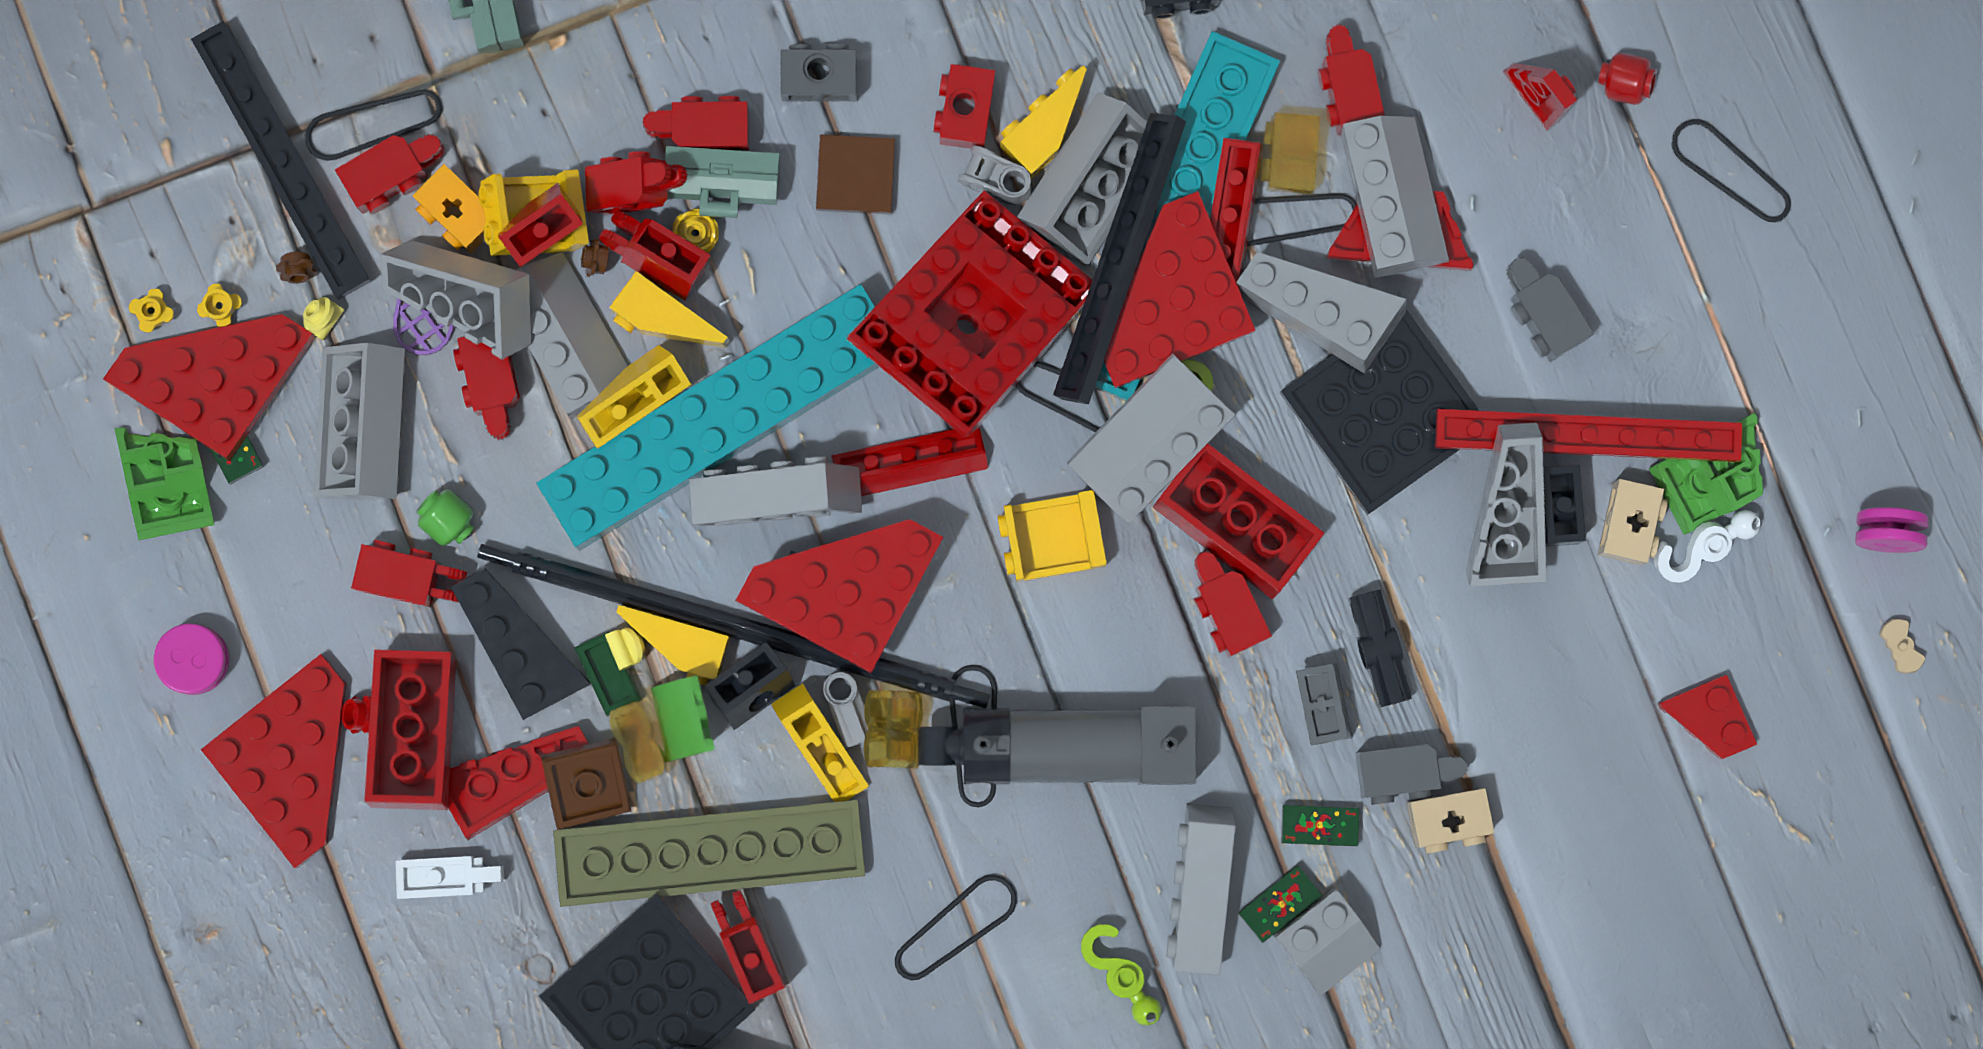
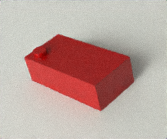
[1152,443,1325,600]
[364,650,457,810]

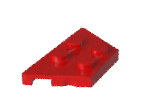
[1327,191,1473,271]

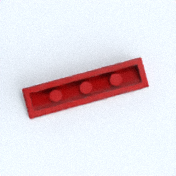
[1210,138,1263,284]
[831,427,988,497]

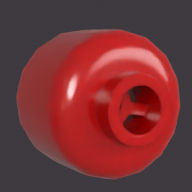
[1599,52,1657,105]

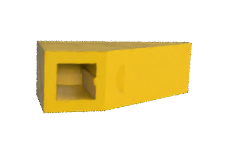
[1000,65,1087,180]

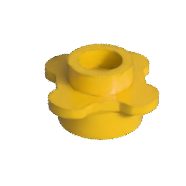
[197,284,242,327]
[129,288,174,333]

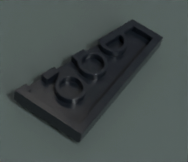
[451,567,591,720]

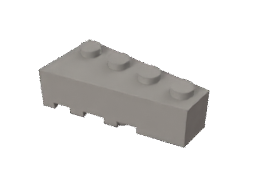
[381,240,531,359]
[1236,252,1406,374]
[1466,423,1547,587]
[689,457,862,526]
[1166,804,1235,975]

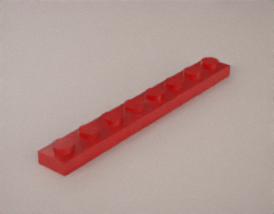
[1435,409,1742,462]

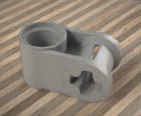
[957,145,1032,205]

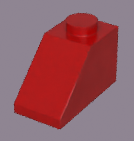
[498,183,583,267]

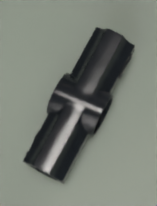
[1348,589,1412,708]

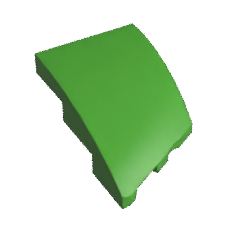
[1649,413,1763,535]
[114,427,214,541]
[650,675,715,762]

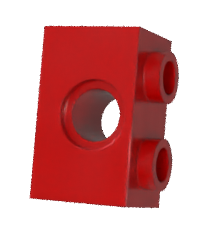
[933,64,995,149]

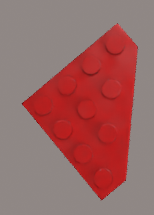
[1104,191,1256,389]
[103,314,315,461]
[735,519,944,673]
[200,654,347,869]

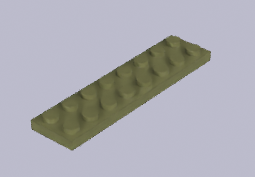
[553,800,865,907]

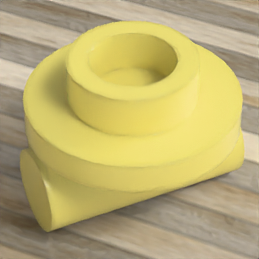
[303,297,344,341]
[605,628,645,671]

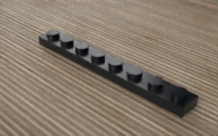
[191,21,371,300]
[1053,113,1186,405]

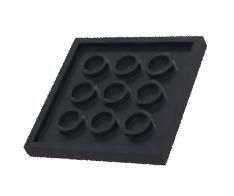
[1280,309,1479,515]
[538,894,756,1049]

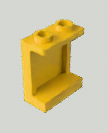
[478,170,589,256]
[997,490,1107,583]

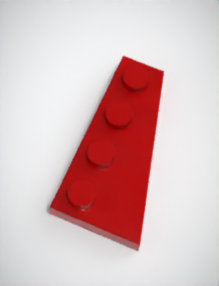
[448,726,590,840]

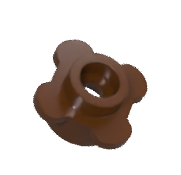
[581,238,609,277]
[276,252,317,284]

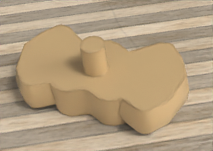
[1879,619,1925,674]

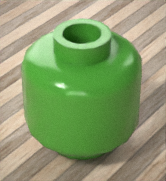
[416,489,474,546]

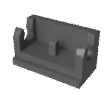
[1296,663,1353,746]

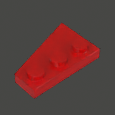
[1503,63,1577,131]

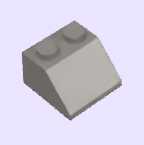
[1273,889,1380,996]

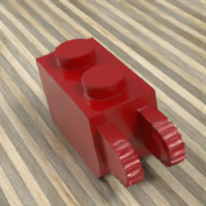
[1318,24,1385,136]
[642,96,750,151]
[334,134,446,214]
[585,151,688,216]
[599,211,711,301]
[453,336,521,441]
[1193,551,1272,658]
[710,890,787,1004]

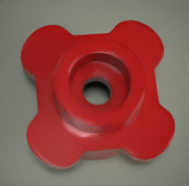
[341,695,371,734]

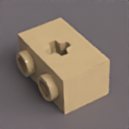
[1597,479,1667,566]
[1406,788,1495,854]

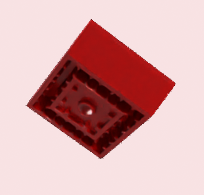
[847,191,1092,437]

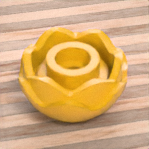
[672,209,719,253]

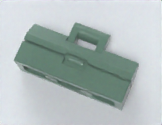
[448,0,524,53]
[665,146,781,218]

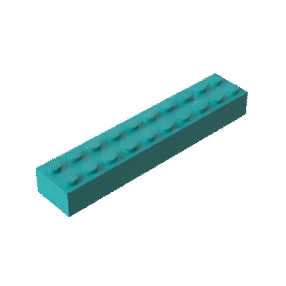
[536,284,879,551]

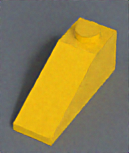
[609,271,730,348]
[576,345,691,449]
[616,605,731,686]
[771,683,869,802]

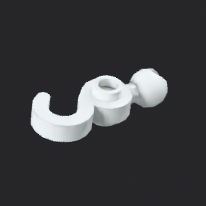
[1653,510,1761,583]

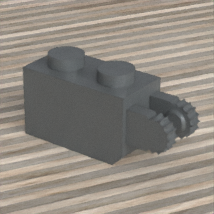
[1506,257,1594,362]
[1355,744,1469,805]

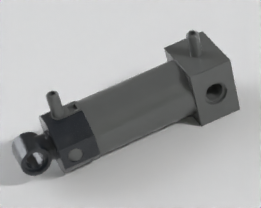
[918,706,1196,785]

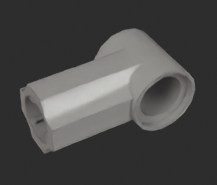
[823,672,876,748]

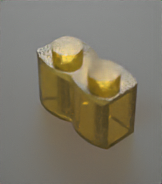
[1260,112,1320,194]
[864,690,923,769]
[610,702,667,784]

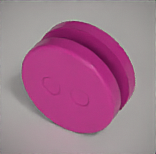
[1855,507,1929,553]
[153,623,230,695]

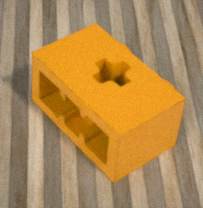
[412,164,486,254]

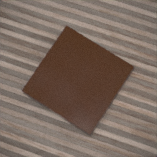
[816,135,895,215]
[540,737,631,830]

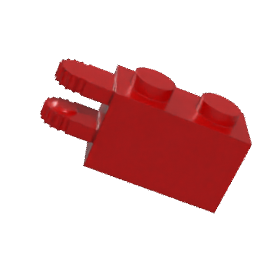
[351,540,467,608]

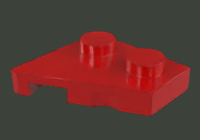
[1658,675,1757,760]

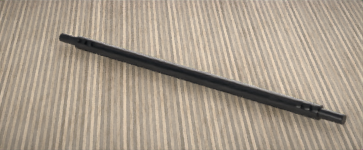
[477,544,990,709]

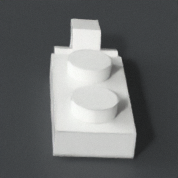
[395,856,504,899]

